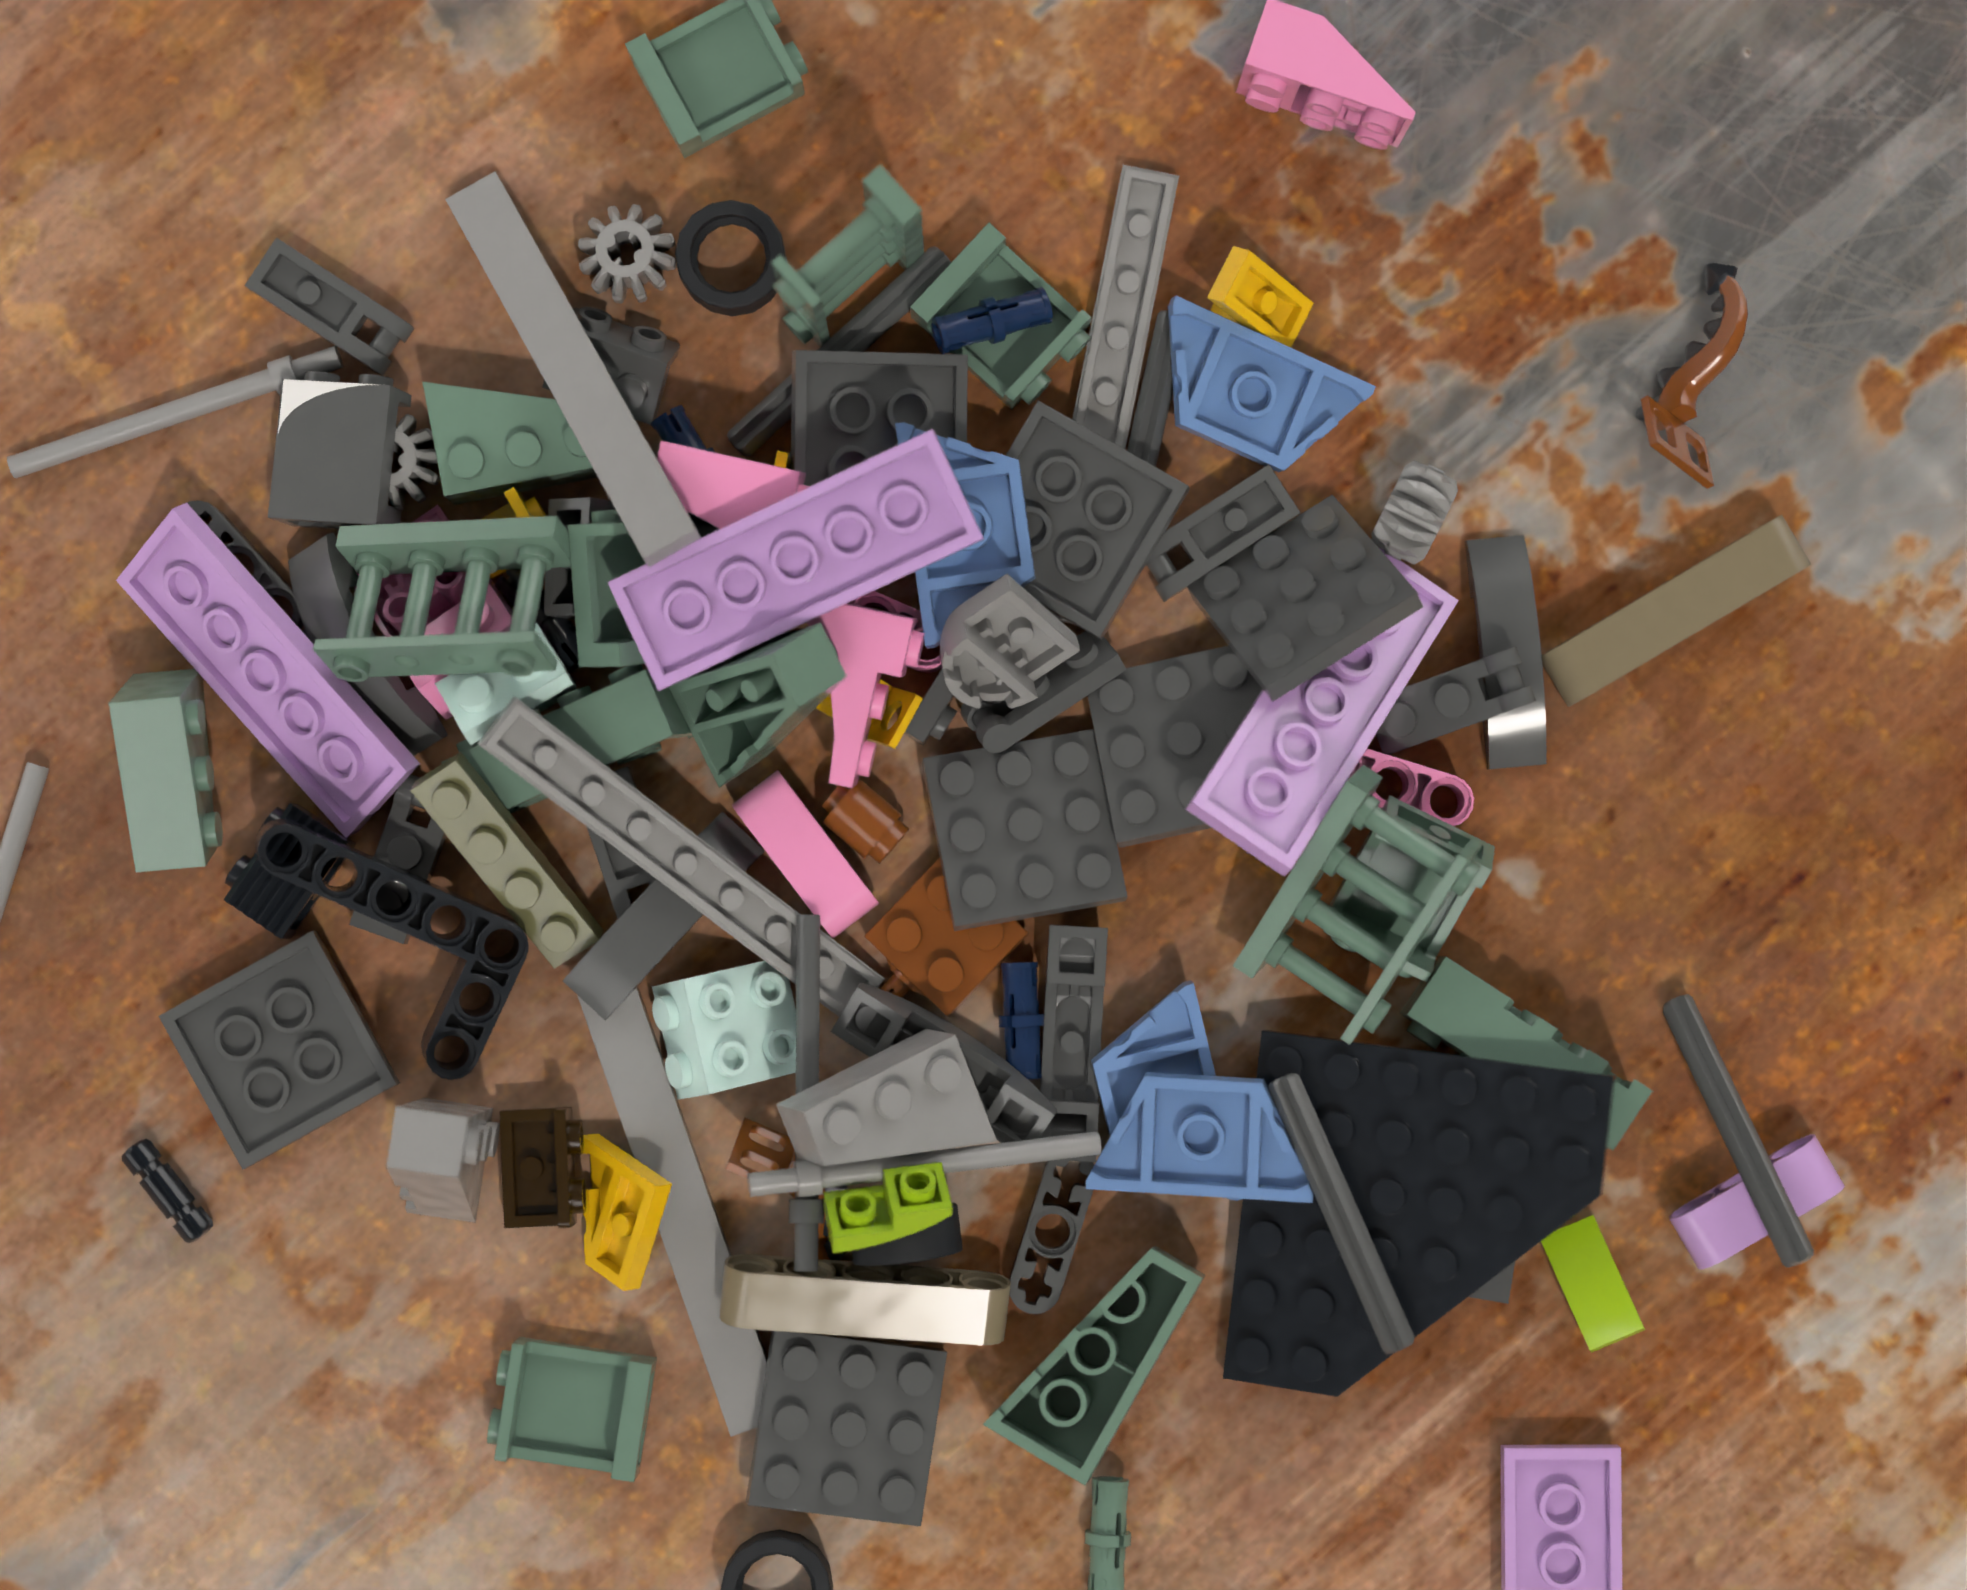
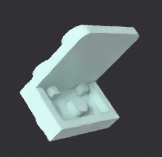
[435,623,576,745]
[652,961,796,1100]

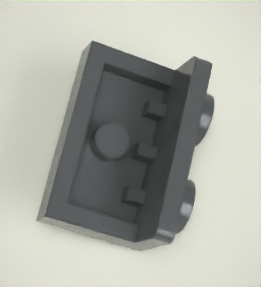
[542,307,680,425]

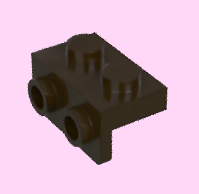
[499,1107,586,1228]

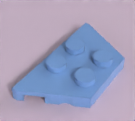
[1168,296,1376,472]
[895,422,1036,648]
[1091,980,1243,1201]
[1086,1072,1314,1203]

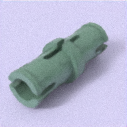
[1085,1476,1131,1590]

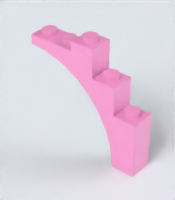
[657,441,925,788]

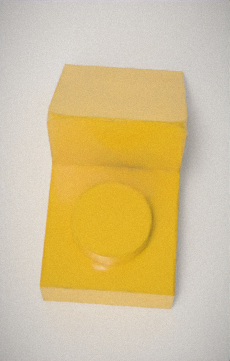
[1207,246,1314,347]

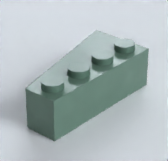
[441,664,693,814]
[1399,956,1653,1150]
[983,1246,1206,1485]

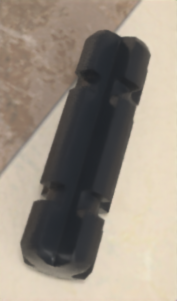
[121,1139,213,1243]

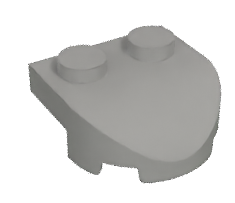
[940,574,1080,709]

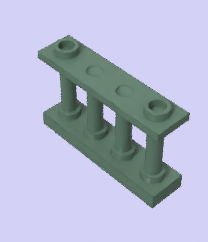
[771,164,924,347]
[313,516,571,682]
[1233,765,1483,1045]

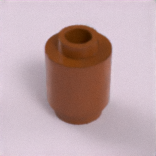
[821,779,909,864]

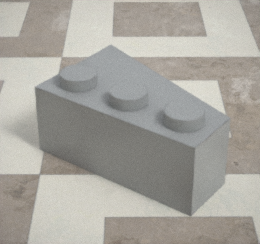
[776,1029,997,1166]
[386,1098,500,1223]

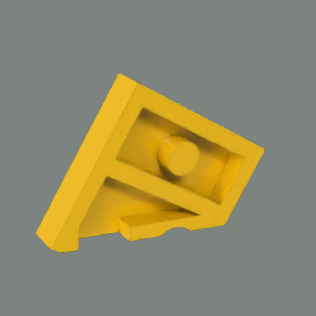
[583,1133,672,1291]

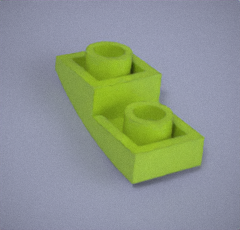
[823,1162,953,1253]
[1541,1215,1645,1353]

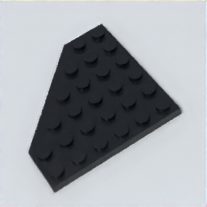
[1223,1030,1616,1397]

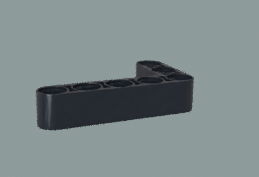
[255,818,529,1080]

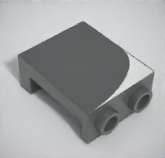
[268,371,412,529]

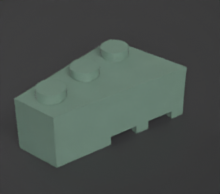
[423,382,598,505]
[669,623,847,788]
[109,669,223,872]

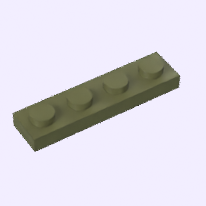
[410,752,604,969]

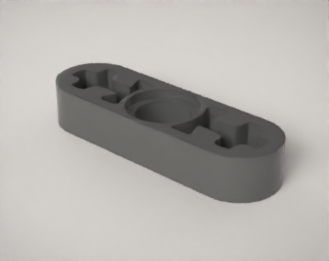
[1009,1160,1094,1314]

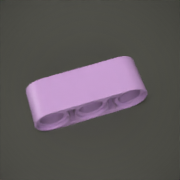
[1669,1134,1845,1269]

